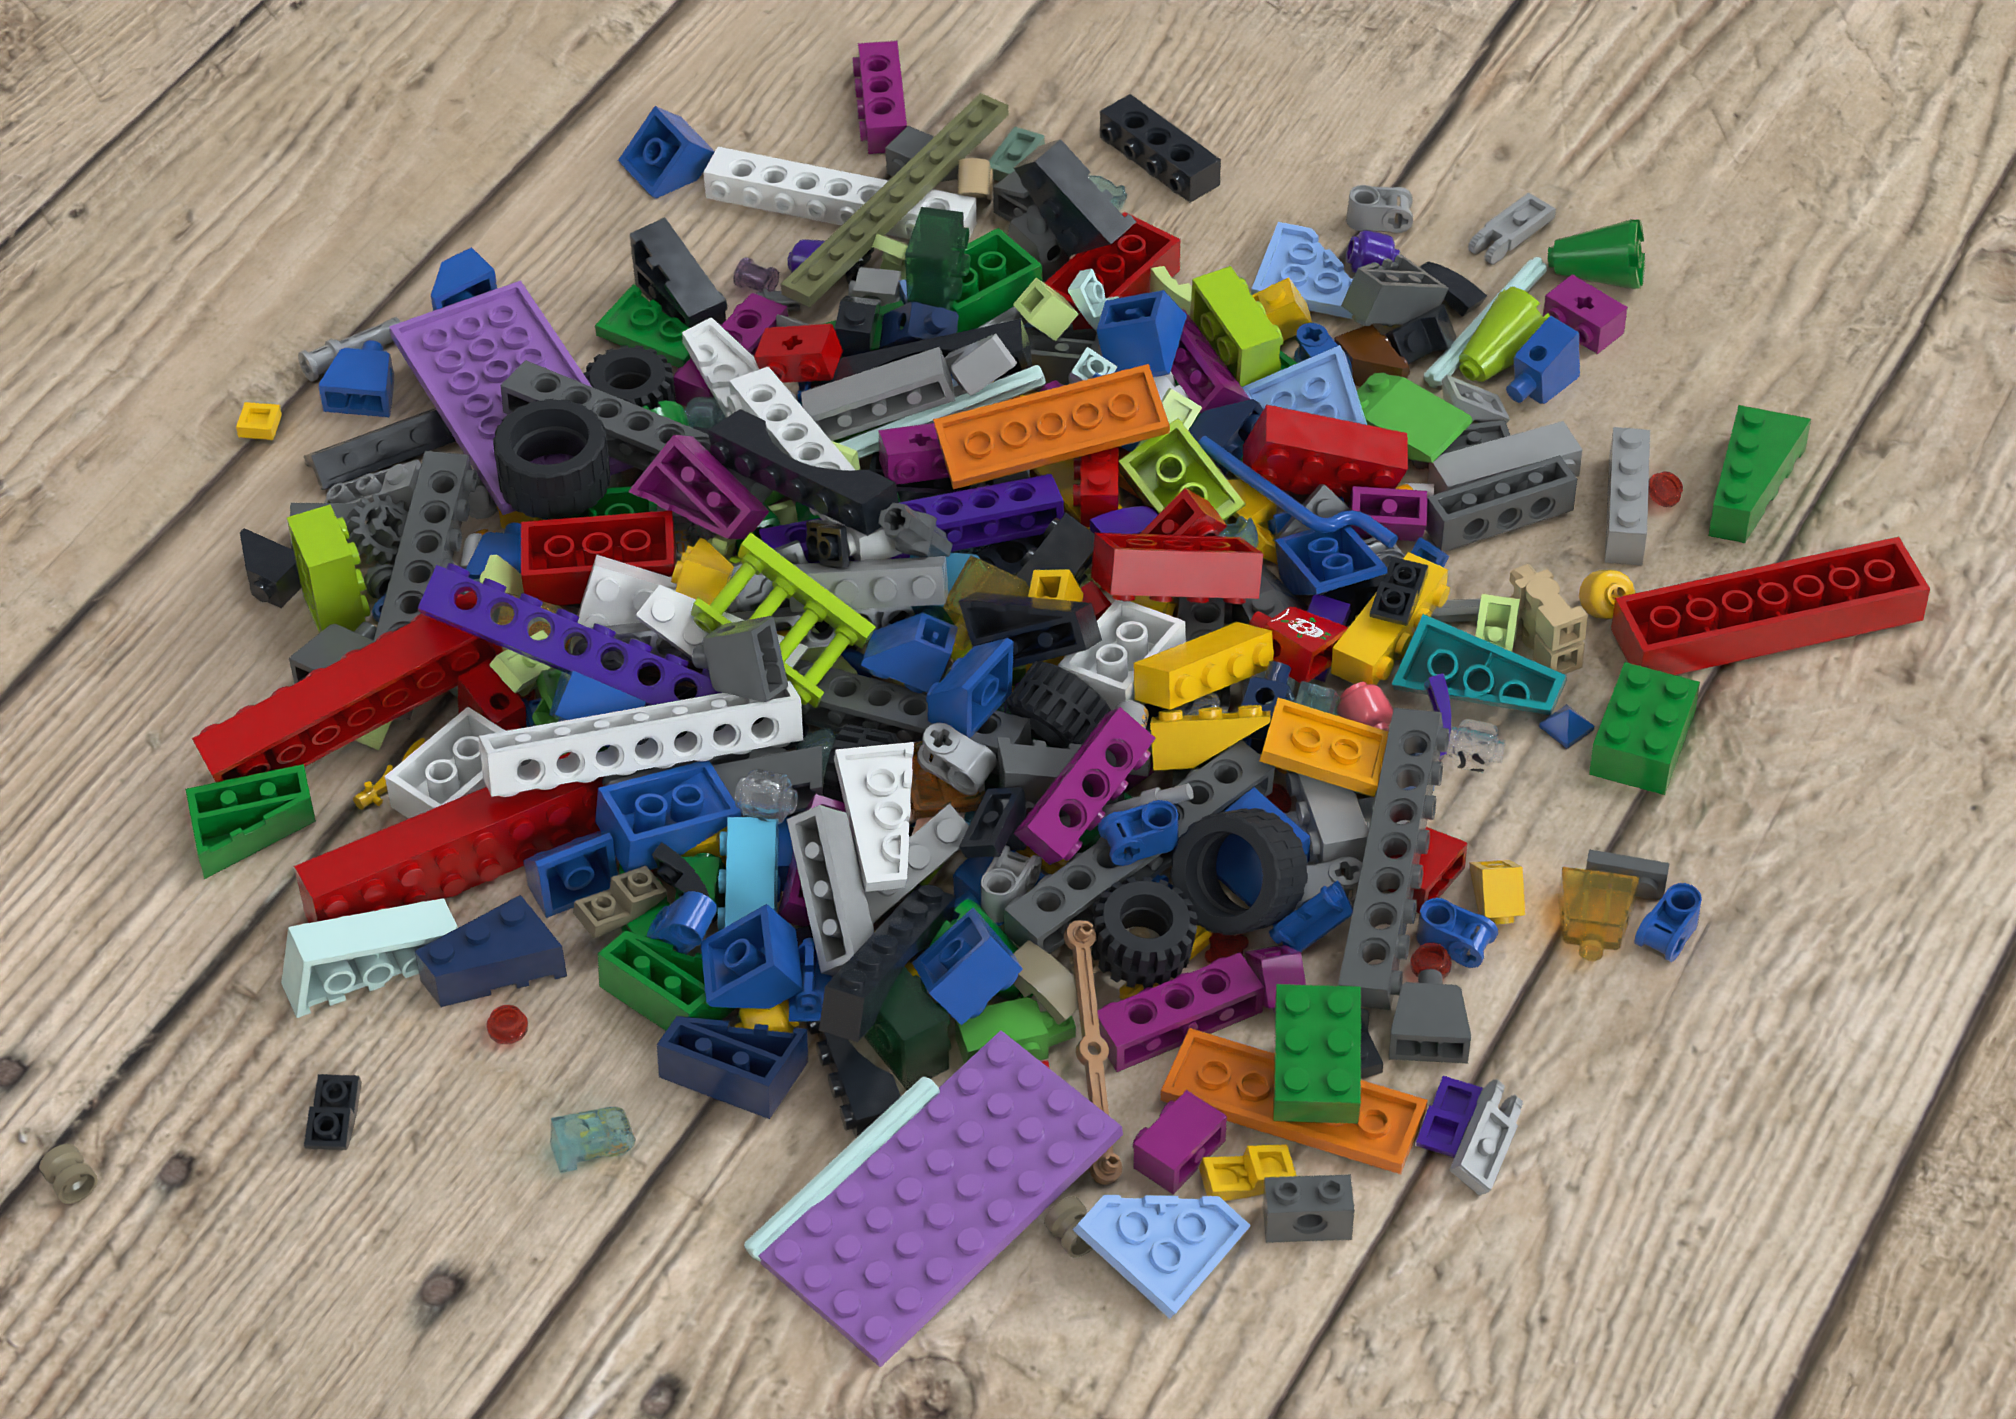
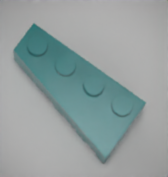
[1391,614,1567,715]

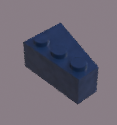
[415,895,567,1007]
[657,1016,808,1119]

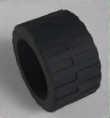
[493,399,611,520]
[1170,808,1308,935]

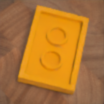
[1259,698,1389,797]

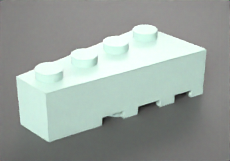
[281,898,458,1018]

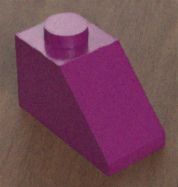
[1245,944,1306,1013]

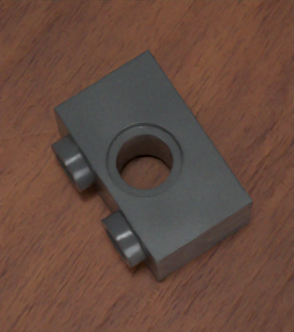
[1263,1174,1355,1243]

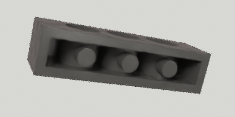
[1425,455,1577,552]

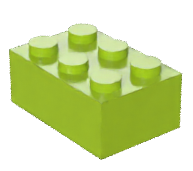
[1190,266,1283,387]
[286,505,371,633]

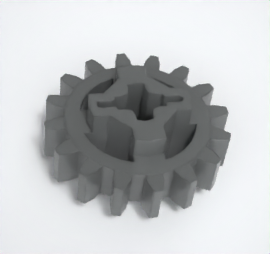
[346,494,409,566]

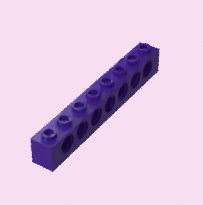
[759,474,1064,563]
[418,563,722,706]

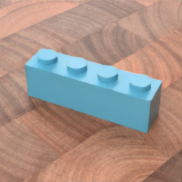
[718,817,779,931]

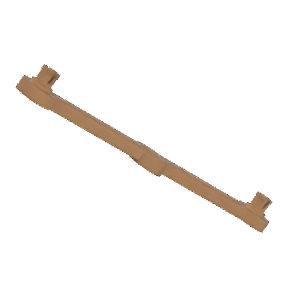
[1064,920,1122,1185]

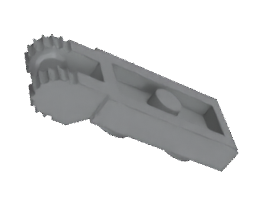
[1468,193,1556,264]
[1449,1079,1523,1196]

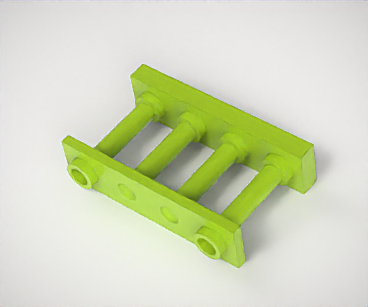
[690,532,876,708]

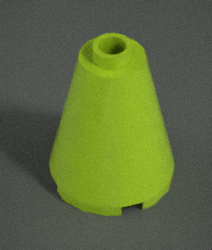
[1459,286,1550,382]

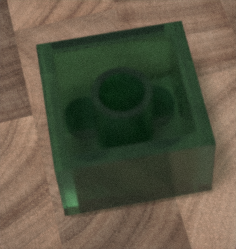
[905,207,970,311]
[864,966,951,1090]

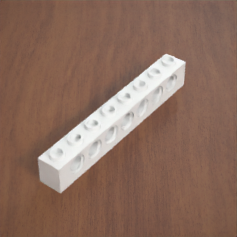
[704,147,977,249]
[727,367,902,561]
[479,681,803,797]

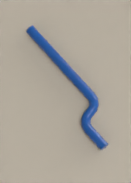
[1198,436,1398,548]

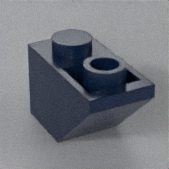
[1188,399,1263,475]

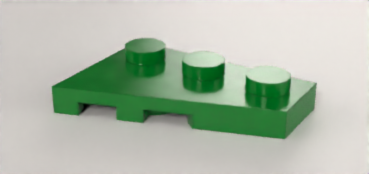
[595,284,691,368]

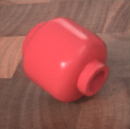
[1337,682,1393,732]

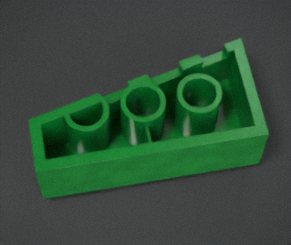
[1708,405,1811,543]

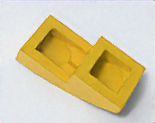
[1199,1144,1297,1201]

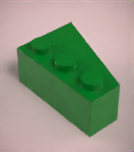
[185,764,316,879]
[597,931,736,1031]

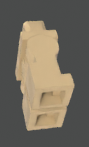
[1509,564,1588,674]

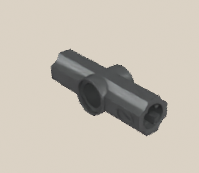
[879,502,952,557]

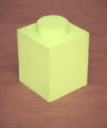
[1013,278,1078,341]

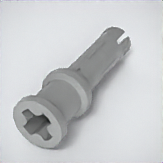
[298,317,400,382]

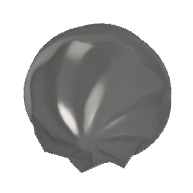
[364,563,394,599]

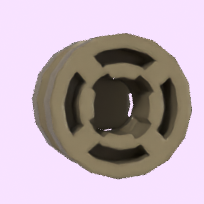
[39,1144,98,1204]
[1044,1196,1093,1258]

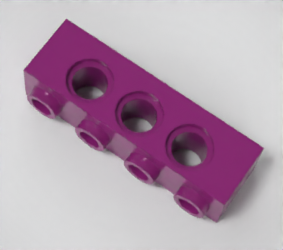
[852,41,907,155]
[674,293,788,417]
[1171,309,1250,414]
[1013,707,1156,865]
[1097,953,1264,1072]

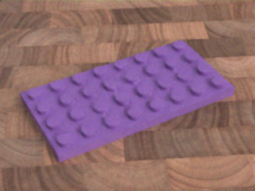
[389,280,633,515]
[758,1030,1123,1368]

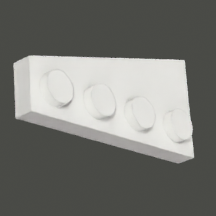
[682,317,796,418]
[635,584,808,668]
[834,742,914,892]

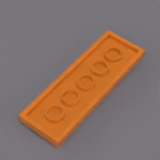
[933,364,1170,489]
[1161,1028,1428,1174]

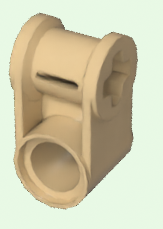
[958,158,993,200]

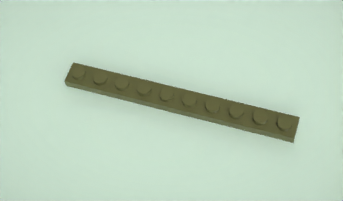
[781,93,1009,307]

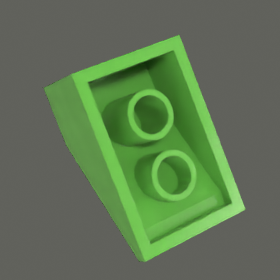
[1357,373,1473,463]

